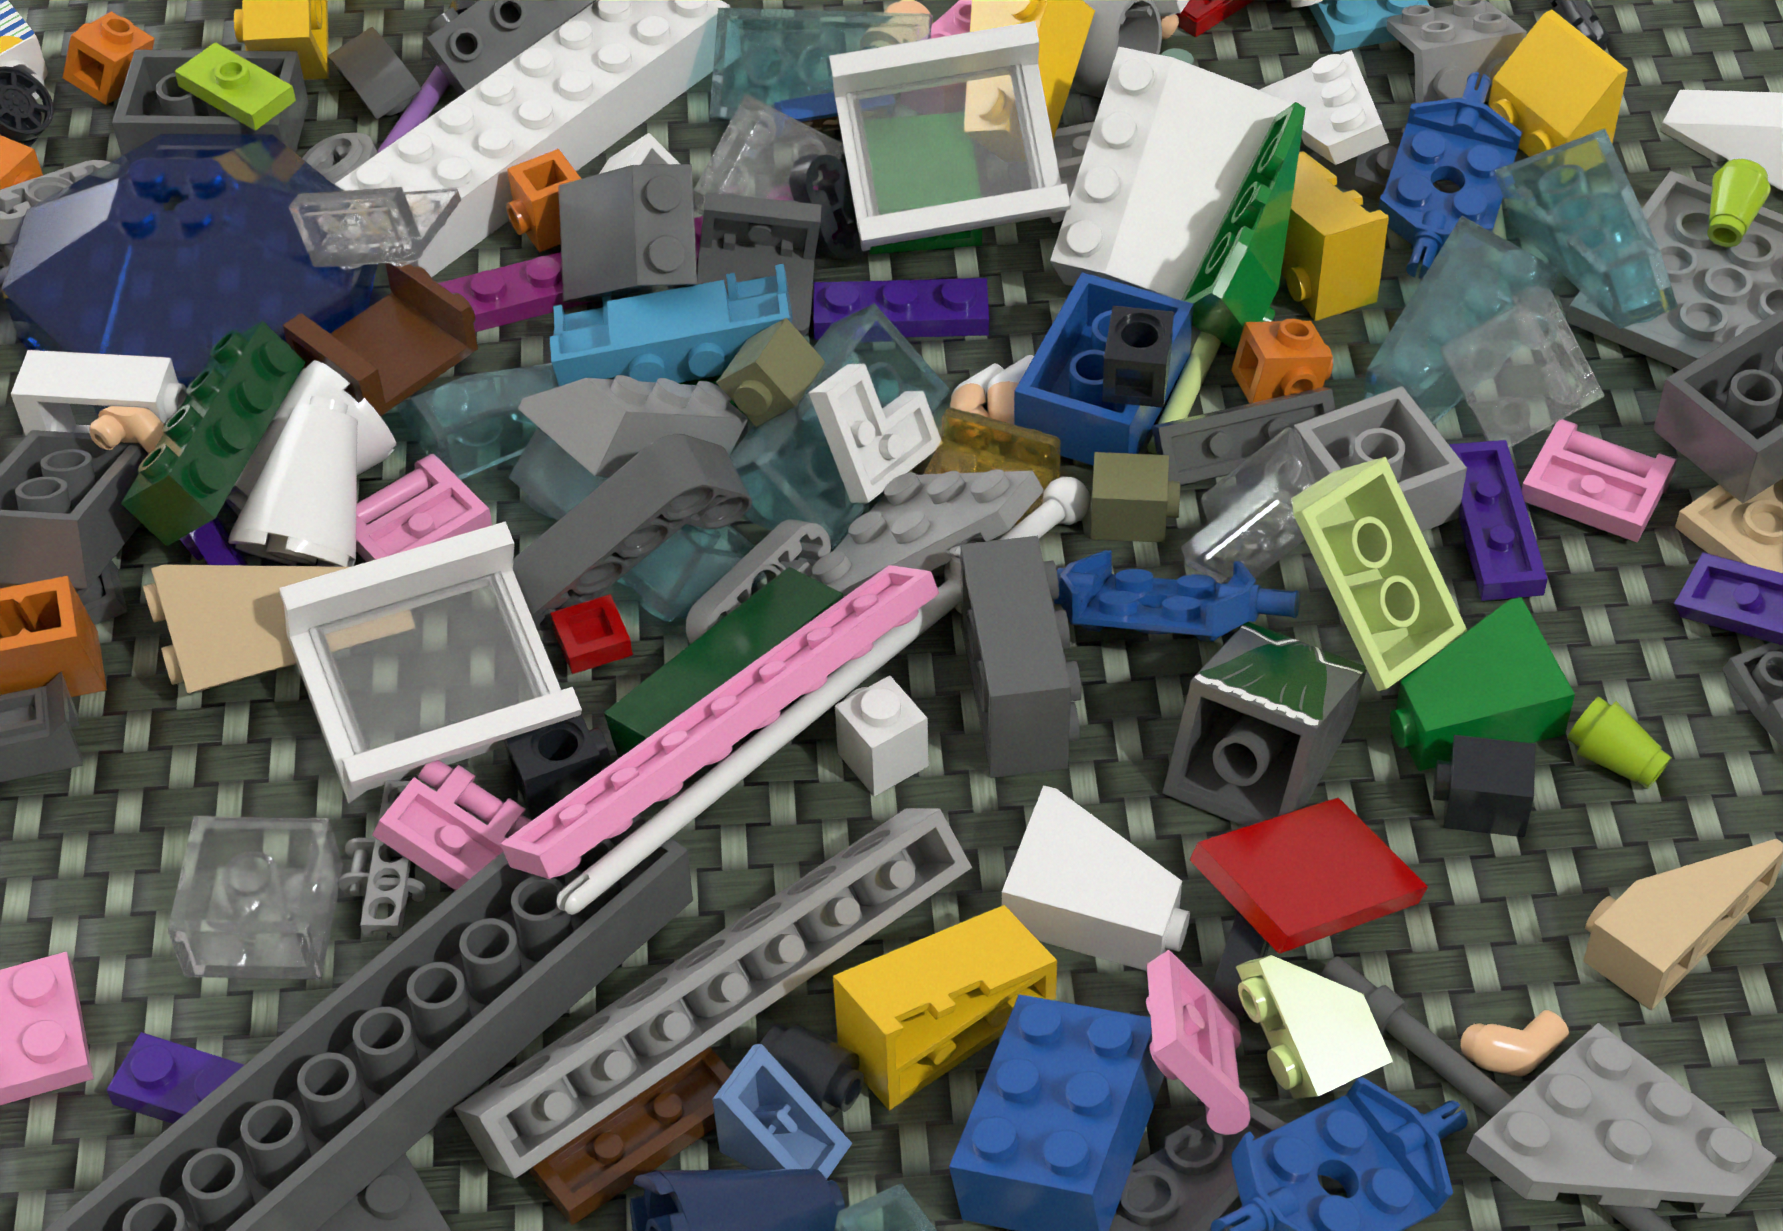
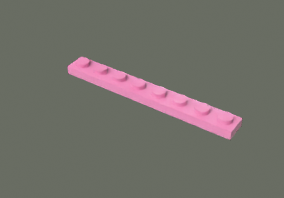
[500,565,939,879]

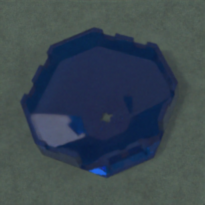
[1,134,378,414]

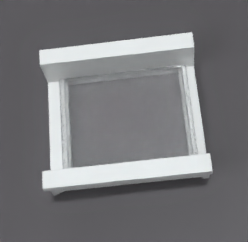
[829,21,1071,251]
[279,521,582,804]

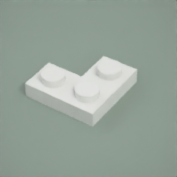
[809,364,943,503]

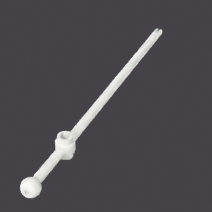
[556,477,1091,915]

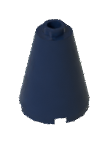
[630,1169,846,1231]

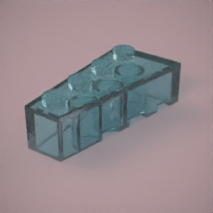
[1494,129,1678,329]

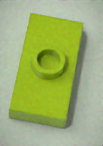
[174,42,296,131]

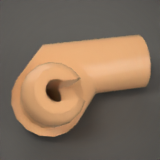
[89,406,165,454]
[1460,1010,1569,1076]

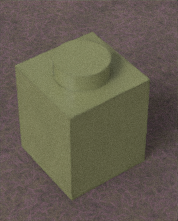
[716,318,825,427]
[1091,452,1180,543]

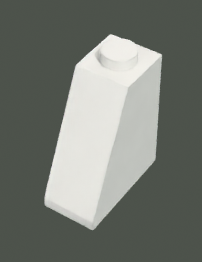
[1001,785,1190,971]

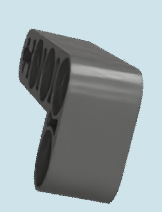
[513,434,752,631]

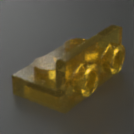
[924,407,1061,525]

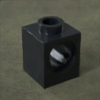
[1102,306,1174,408]
[504,715,611,820]

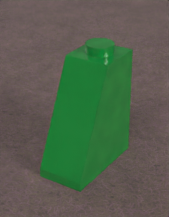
[1390,597,1575,771]

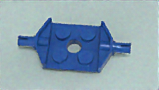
[1378,72,1522,279]
[1054,550,1300,642]
[1211,1077,1468,1231]

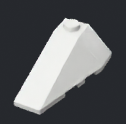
[1661,90,1783,191]

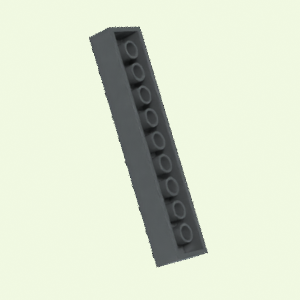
[44,815,693,1231]

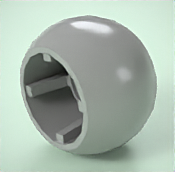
[1071,0,1162,98]

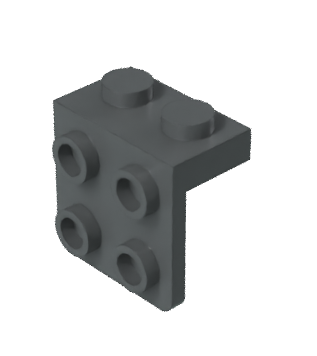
[696,192,822,337]

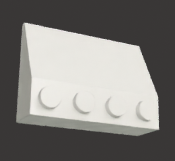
[1050,47,1293,300]

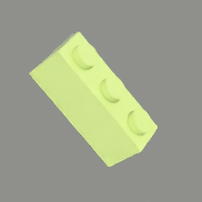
[1292,456,1468,691]

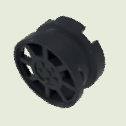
[0,66,54,147]

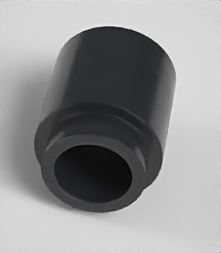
[760,1024,864,1118]

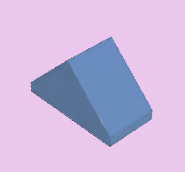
[712,1044,852,1180]

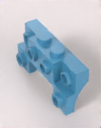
[550,264,793,386]

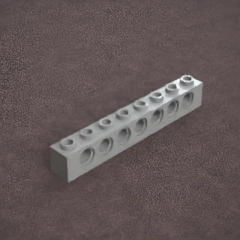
[454,808,972,1179]

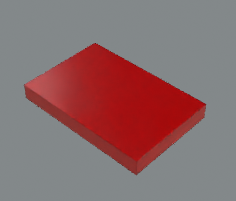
[1189,797,1428,954]

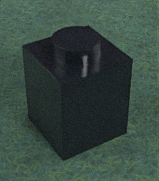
[1433,735,1536,837]

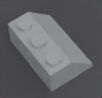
[518,375,748,477]

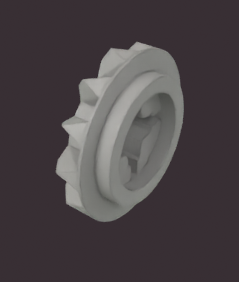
[293,133,378,200]

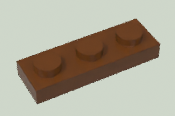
[529,1046,732,1226]

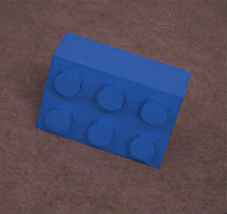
[1014,272,1194,466]
[949,994,1164,1231]

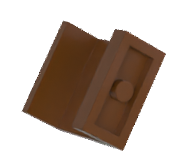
[282,252,478,417]

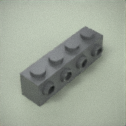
[422,0,597,96]

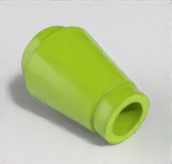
[1707,159,1771,247]
[1567,697,1672,789]

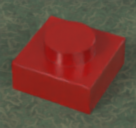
[550,594,633,674]

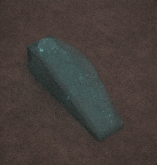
[710,8,932,120]
[397,363,615,480]

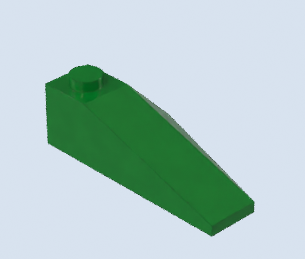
[1181,102,1306,349]

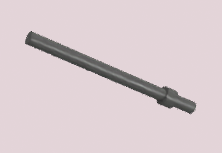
[1321,956,1677,1231]

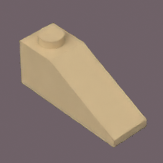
[1583,839,1783,1011]

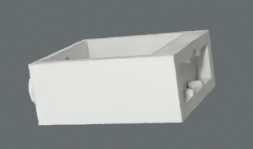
[11,350,187,436]

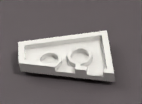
[1259,50,1389,165]

